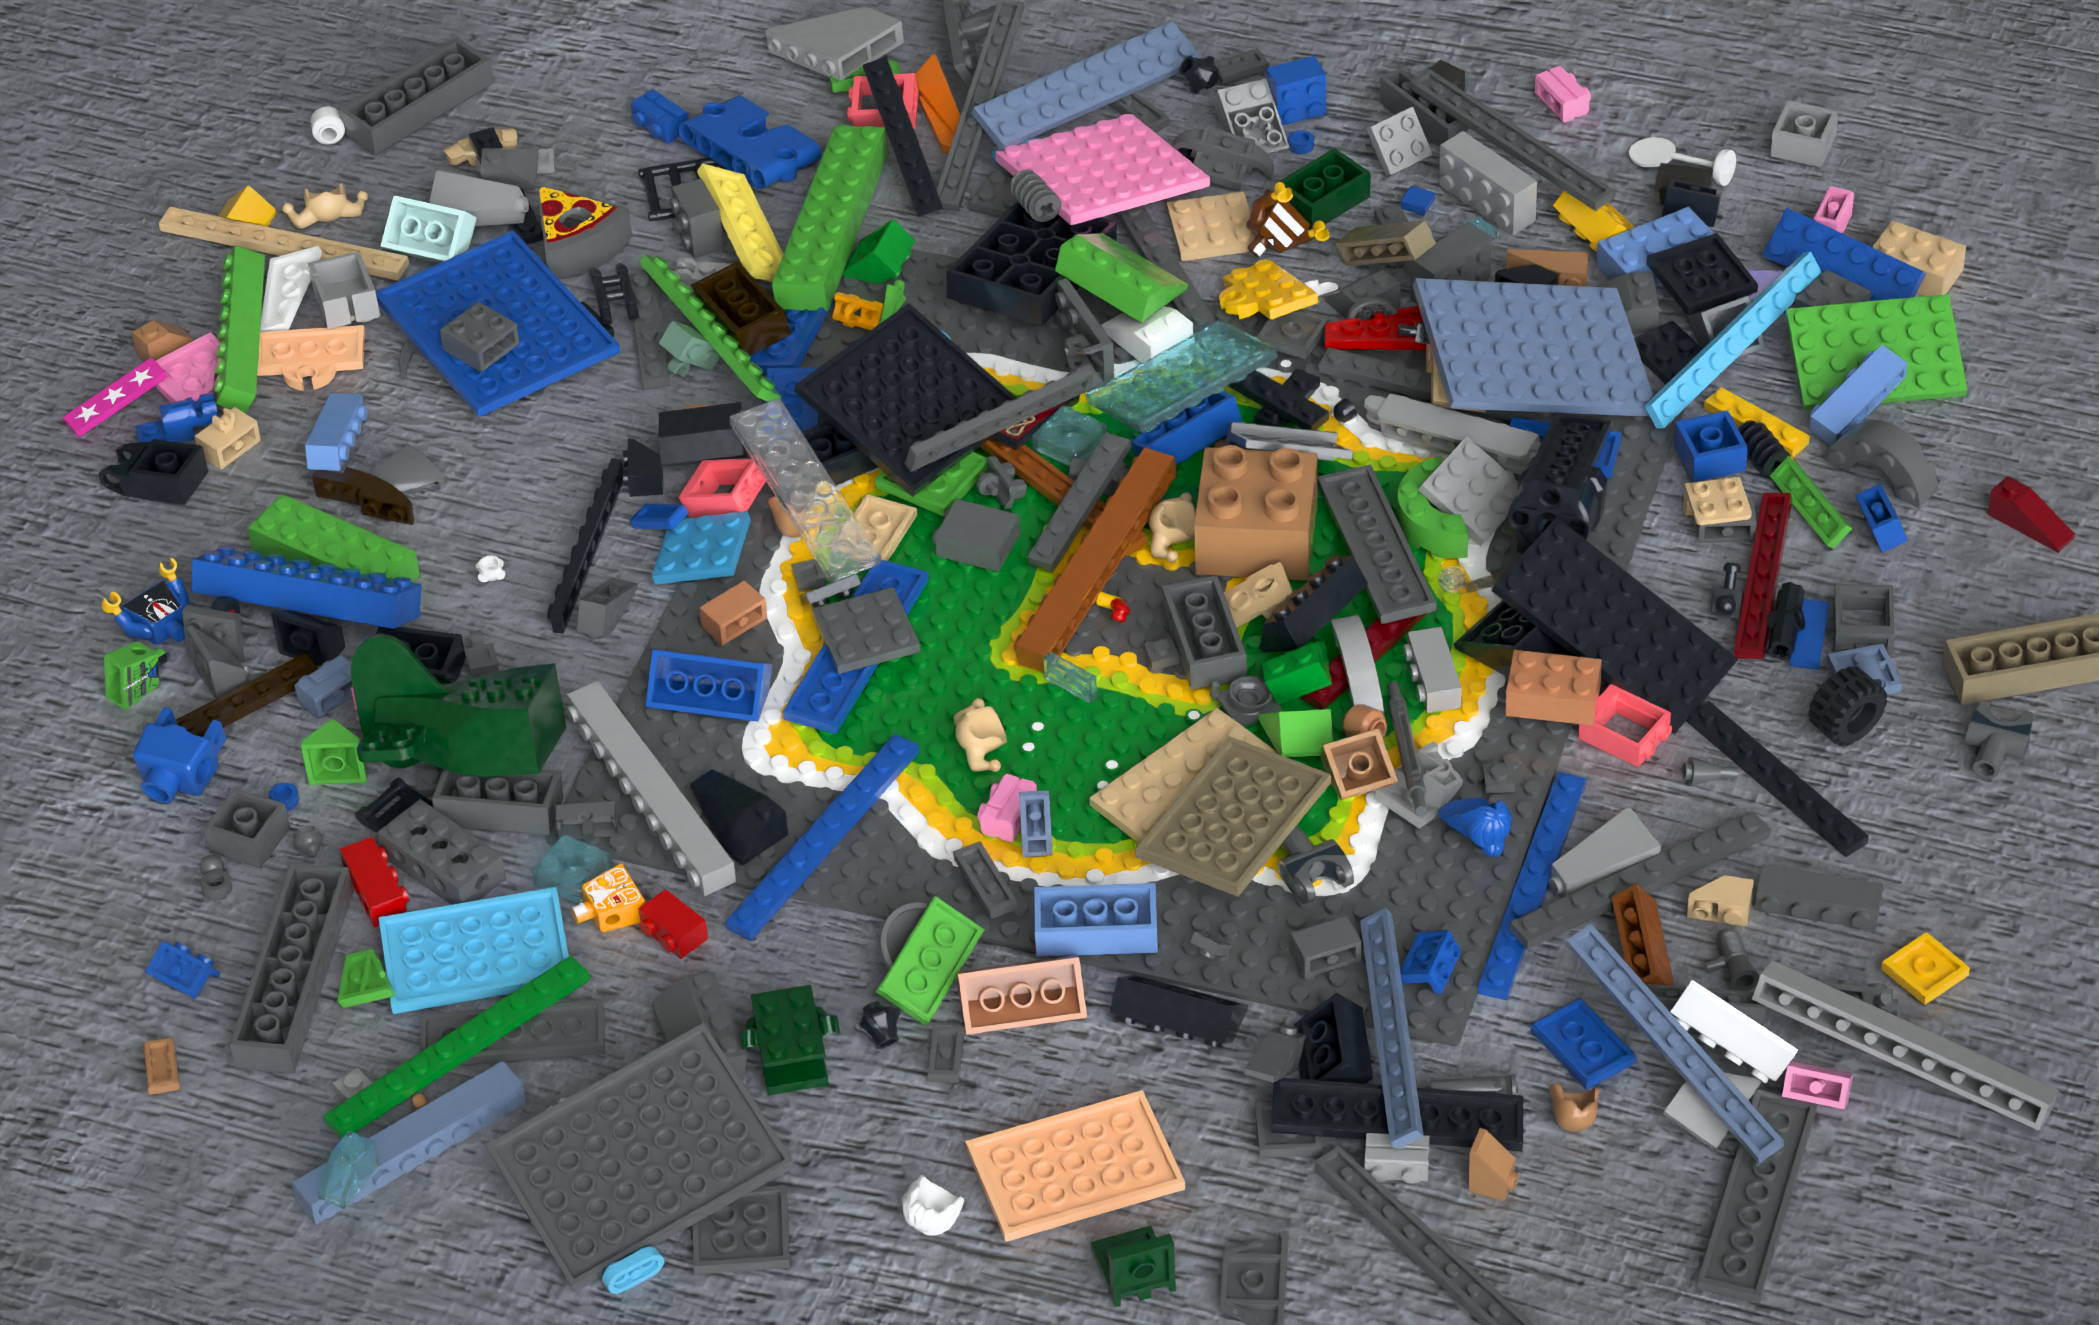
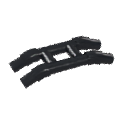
[589,263,639,325]

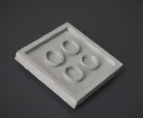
[1418,436,1518,547]

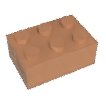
[1506,650,1602,726]

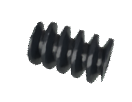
[1738,420,1791,477]

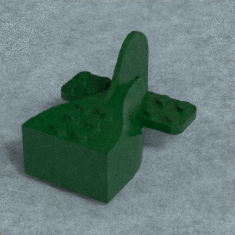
[351,634,566,777]

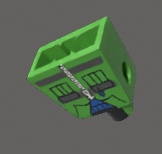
[104,642,167,711]

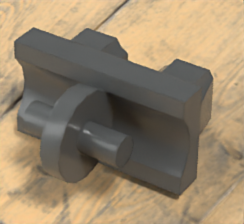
[977,456,1027,509]

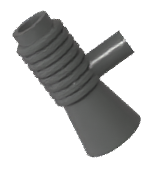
[1705,928,1760,991]

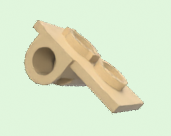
[1224,562,1293,628]

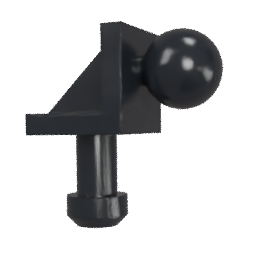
[1710,562,1744,619]

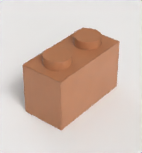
[699,580,767,646]

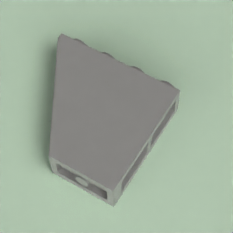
[766,6,904,80]

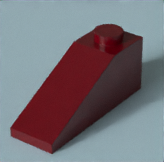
[1988,476,2075,553]

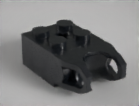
[98,439,209,505]

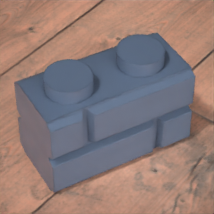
[295,655,353,719]

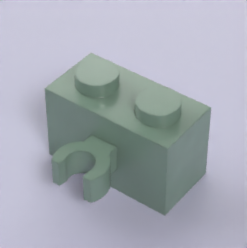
[659,320,720,377]

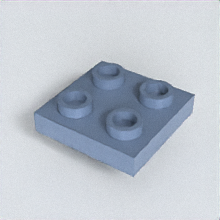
[1827,643,1902,694]

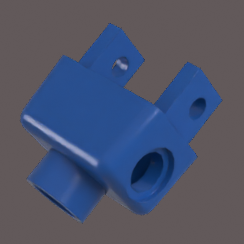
[133,707,227,803]

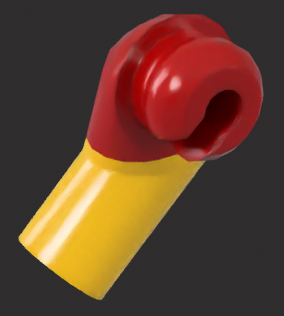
[1096,592,1130,623]

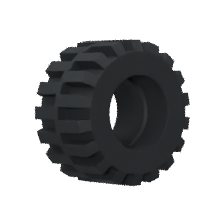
[1808,666,1888,746]

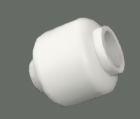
[310,106,345,145]

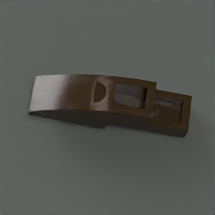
[312,467,415,525]

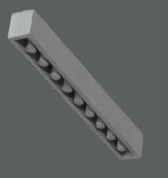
[566,681,736,897]
[1752,960,2059,1131]

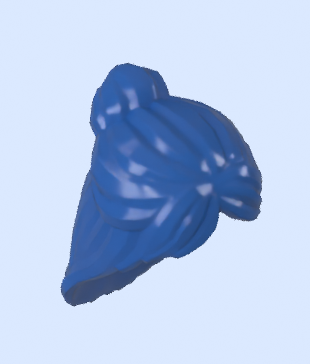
[1438,797,1512,857]

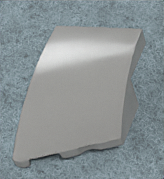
[1374,741,1463,829]
[1663,1072,1762,1150]

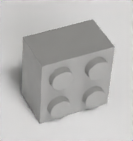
[1771,100,1838,168]

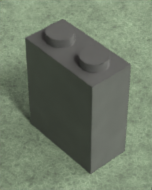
[933,499,1020,572]

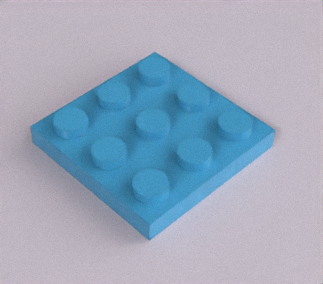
[652,511,751,585]

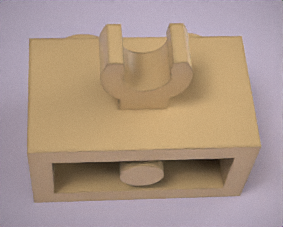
[195,407,261,470]

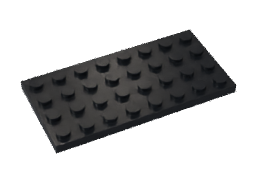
[1491,517,1738,735]

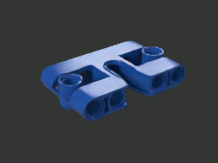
[678,95,822,189]

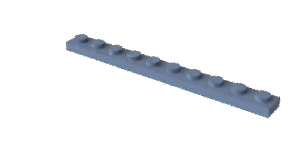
[1360,908,1424,1149]
[1566,924,1784,1163]

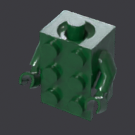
[739,985,840,1096]

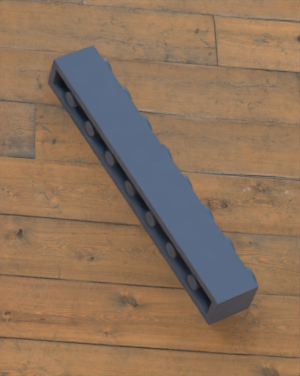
[292,1061,526,1225]

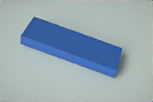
[1790,599,1830,670]

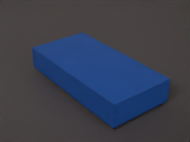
[630,504,689,530]

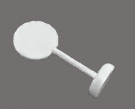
[1629,137,1736,186]

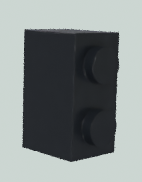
[1662,179,1723,227]

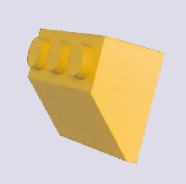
[1553,191,1635,252]

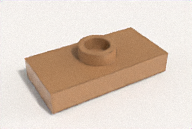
[143,1037,180,1095]

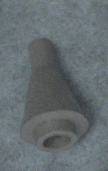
[1682,757,1738,786]

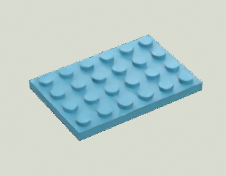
[379,887,569,1014]

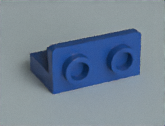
[1400,930,1461,994]
[145,941,220,1000]

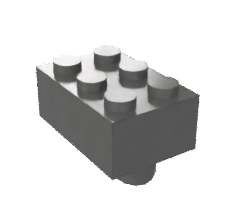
[1404,222,1491,304]

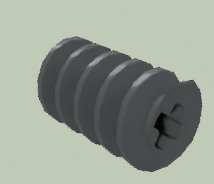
[1009,169,1062,222]

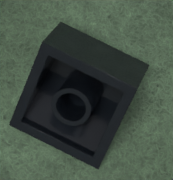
[271,610,346,667]

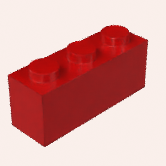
[339,837,409,927]

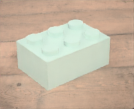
[381,196,477,263]

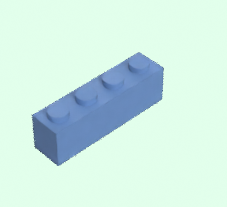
[1809,345,1908,446]
[305,393,368,471]

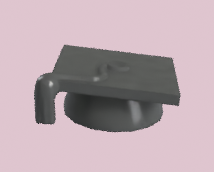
[1210,676,1283,727]

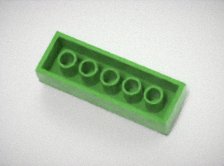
[248,494,420,582]

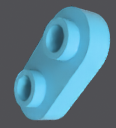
[602,1247,664,1294]

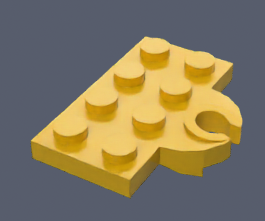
[1219,259,1319,320]

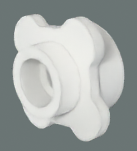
[476,556,506,582]

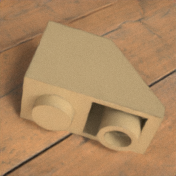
[1687,875,1754,926]

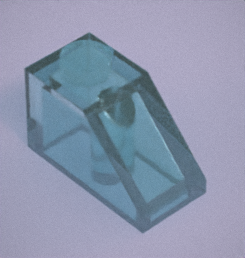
[317,1131,380,1209]

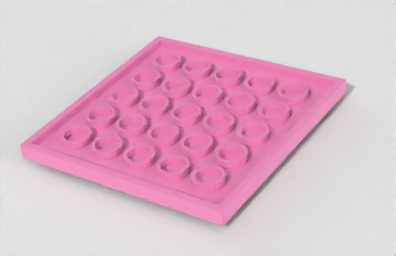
[995,114,1210,225]

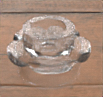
[1438,566,1466,592]

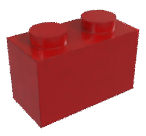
[639,889,708,959]

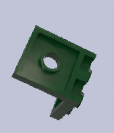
[1091,1226,1176,1308]

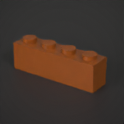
[1611,883,1675,986]

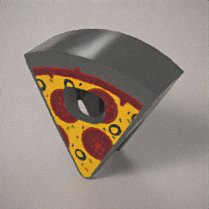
[538,186,632,279]

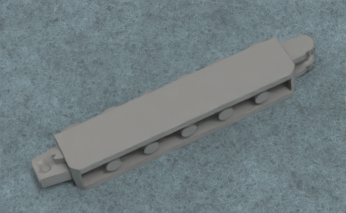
[1364,393,1541,475]

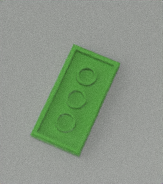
[875,896,985,1026]

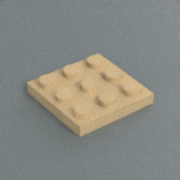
[1167,192,1255,261]

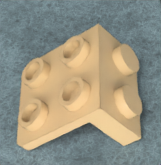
[1683,477,1752,525]

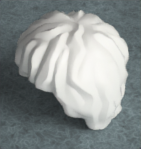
[901,1175,964,1236]

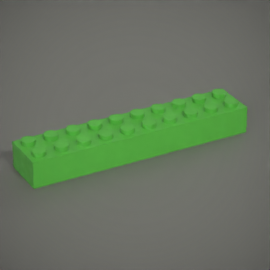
[772,125,889,311]

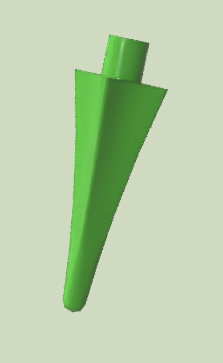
[880,280,906,323]

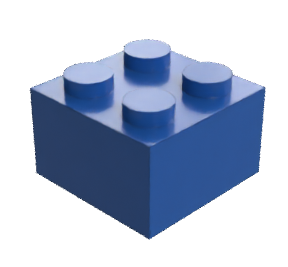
[1266,56,1326,125]
[1674,410,1747,482]

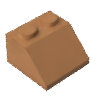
[1321,728,1398,800]

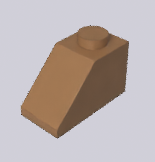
[132,320,195,362]
[1469,1128,1519,1201]

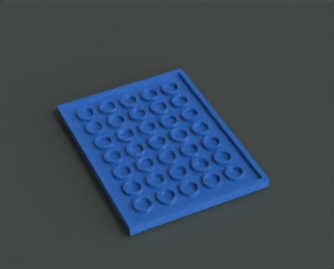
[376,230,620,417]

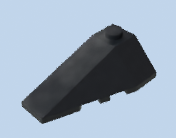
[690,769,788,865]

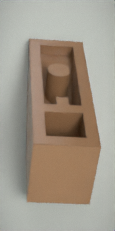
[1507,249,1588,287]

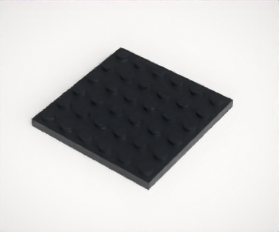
[794,303,1017,497]

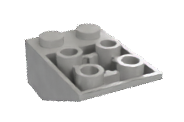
[1213,78,1290,154]

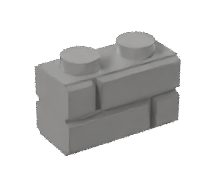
[1365,1133,1430,1184]

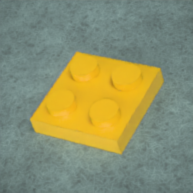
[1881,932,1970,1005]

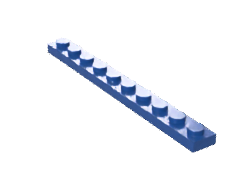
[725,734,920,941]
[1478,772,1586,1001]

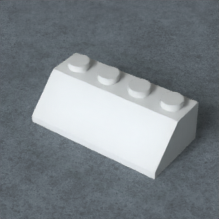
[1670,980,1798,1083]

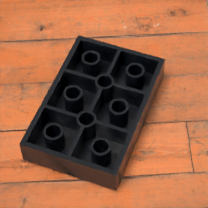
[947,202,1117,327]

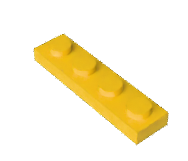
[1704,387,1810,458]

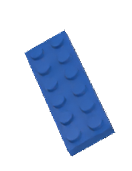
[1762,207,1926,301]

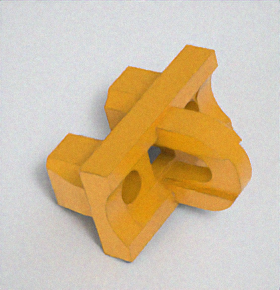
[832,292,883,330]

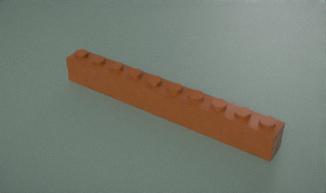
[1014,447,1177,674]

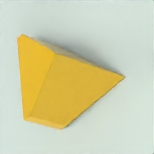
[218,185,276,227]

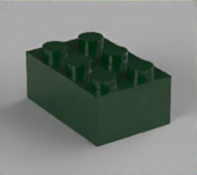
[1277,148,1371,229]

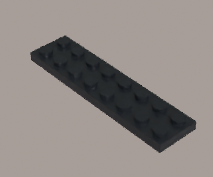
[1271,1078,1523,1151]

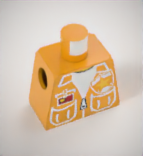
[571,864,645,932]

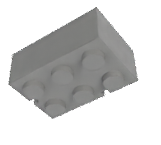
[307,251,380,329]

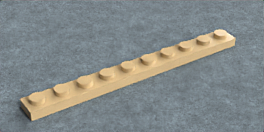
[159,207,409,281]

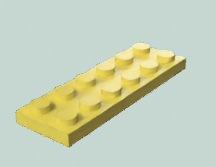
[697,164,783,283]

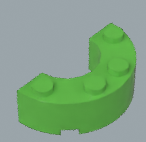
[1397,457,1468,558]

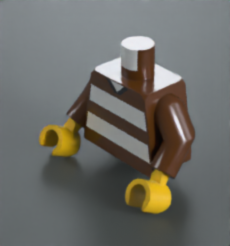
[1246,182,1330,257]

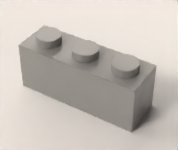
[1403,627,1461,713]

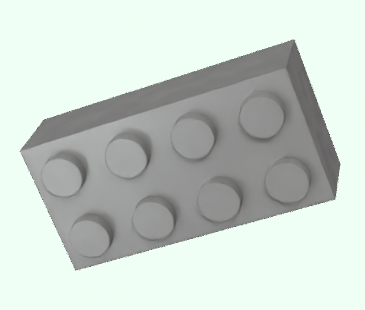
[1439,131,1537,235]

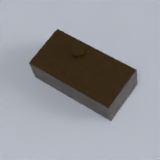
[691,261,792,356]

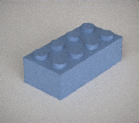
[1597,207,1714,285]
[1034,883,1158,957]

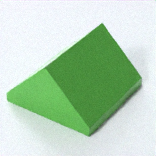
[1258,709,1333,757]
[301,719,367,785]

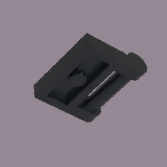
[355,777,433,833]

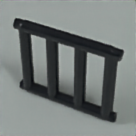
[638,158,727,221]

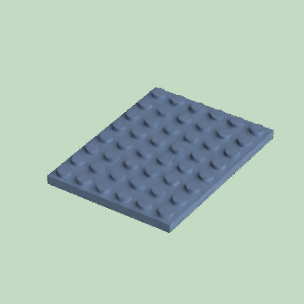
[1412,278,1654,417]

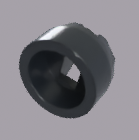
[1333,398,1357,422]

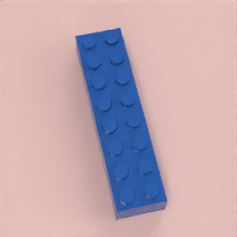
[191,545,422,629]

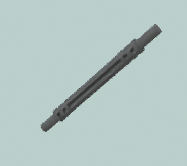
[1388,682,1427,816]

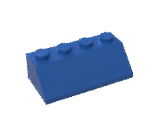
[645,649,772,722]

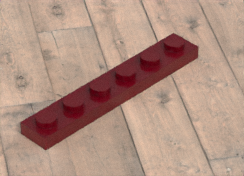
[1300,613,1428,710]

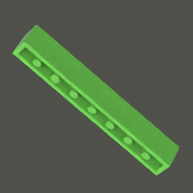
[213,245,265,414]

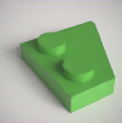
[337,949,395,1008]

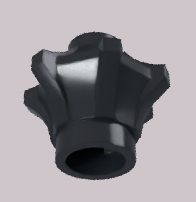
[1180,56,1218,94]
[854,1001,900,1049]

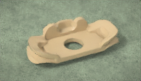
[444,128,518,166]

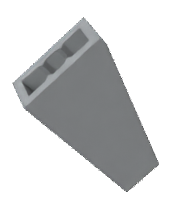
[429,171,529,226]
[1549,807,1661,898]

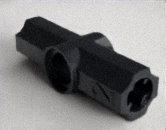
[1768,582,1805,660]

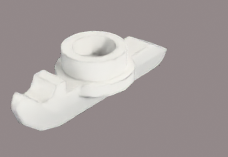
[1304,279,1338,296]

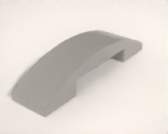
[1330,615,1384,714]

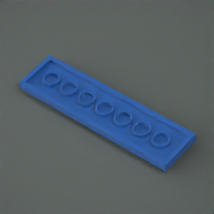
[783,558,929,734]

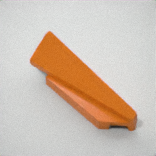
[915,54,961,153]

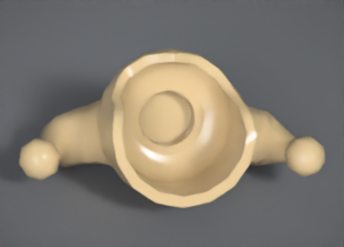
[282,183,368,229]
[1149,492,1196,562]
[953,698,1007,772]

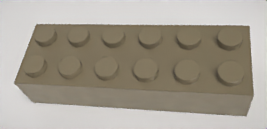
[1942,613,2099,705]

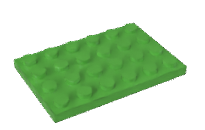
[1785,294,1968,411]

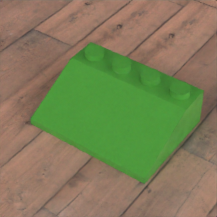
[1055,233,1189,323]

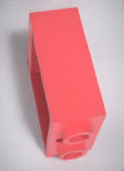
[847,73,919,131]
[678,458,767,518]
[1578,684,1672,768]

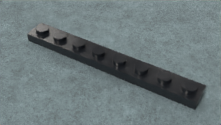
[862,56,943,217]
[547,458,623,634]
[1687,701,1869,857]

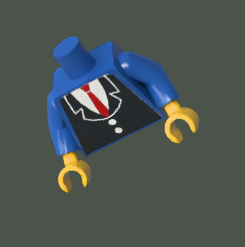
[101,558,190,645]

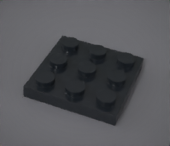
[1646,233,1759,315]

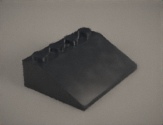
[1453,600,1562,677]

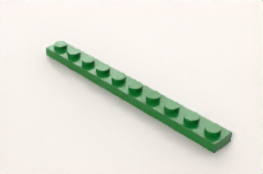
[323,955,590,1140]

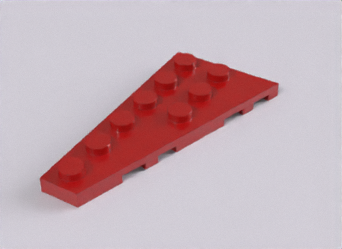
[1325,306,1426,351]

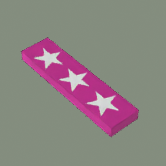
[62,357,168,437]

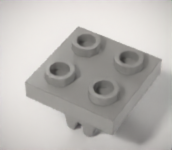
[1366,107,1433,176]

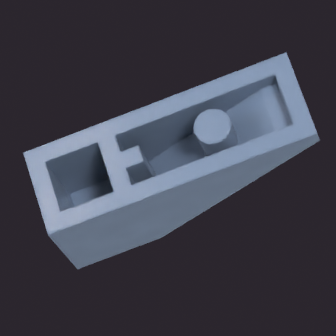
[1019,790,1053,857]

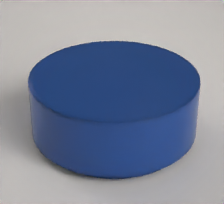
[1288,130,1314,154]
[269,783,299,811]

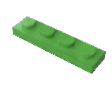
[1770,456,1852,549]

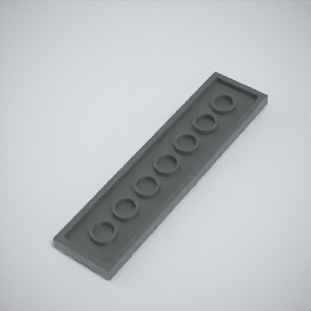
[1317,464,1437,624]
[1697,1089,1818,1304]

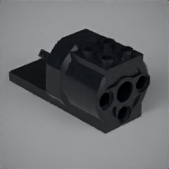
[1507,412,1611,553]

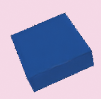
[1400,186,1435,215]

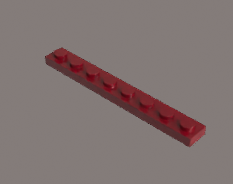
[1734,493,1792,659]

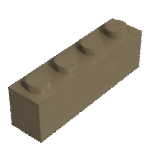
[1335,220,1436,266]

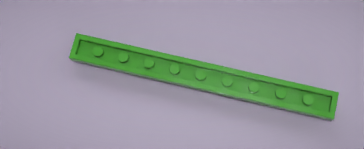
[639,254,781,405]

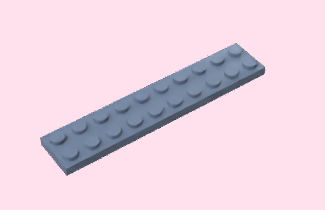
[971,21,1202,151]

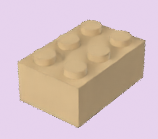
[1873,220,1966,296]

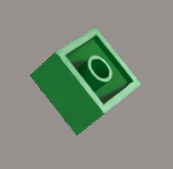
[842,219,915,284]
[1262,642,1332,705]

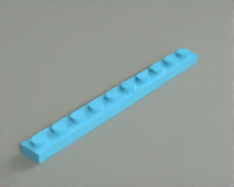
[1644,252,1822,428]

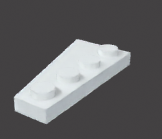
[260,246,322,332]

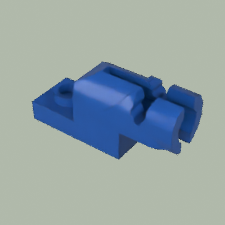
[135,392,218,443]

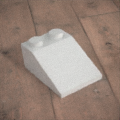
[1101,307,1193,371]

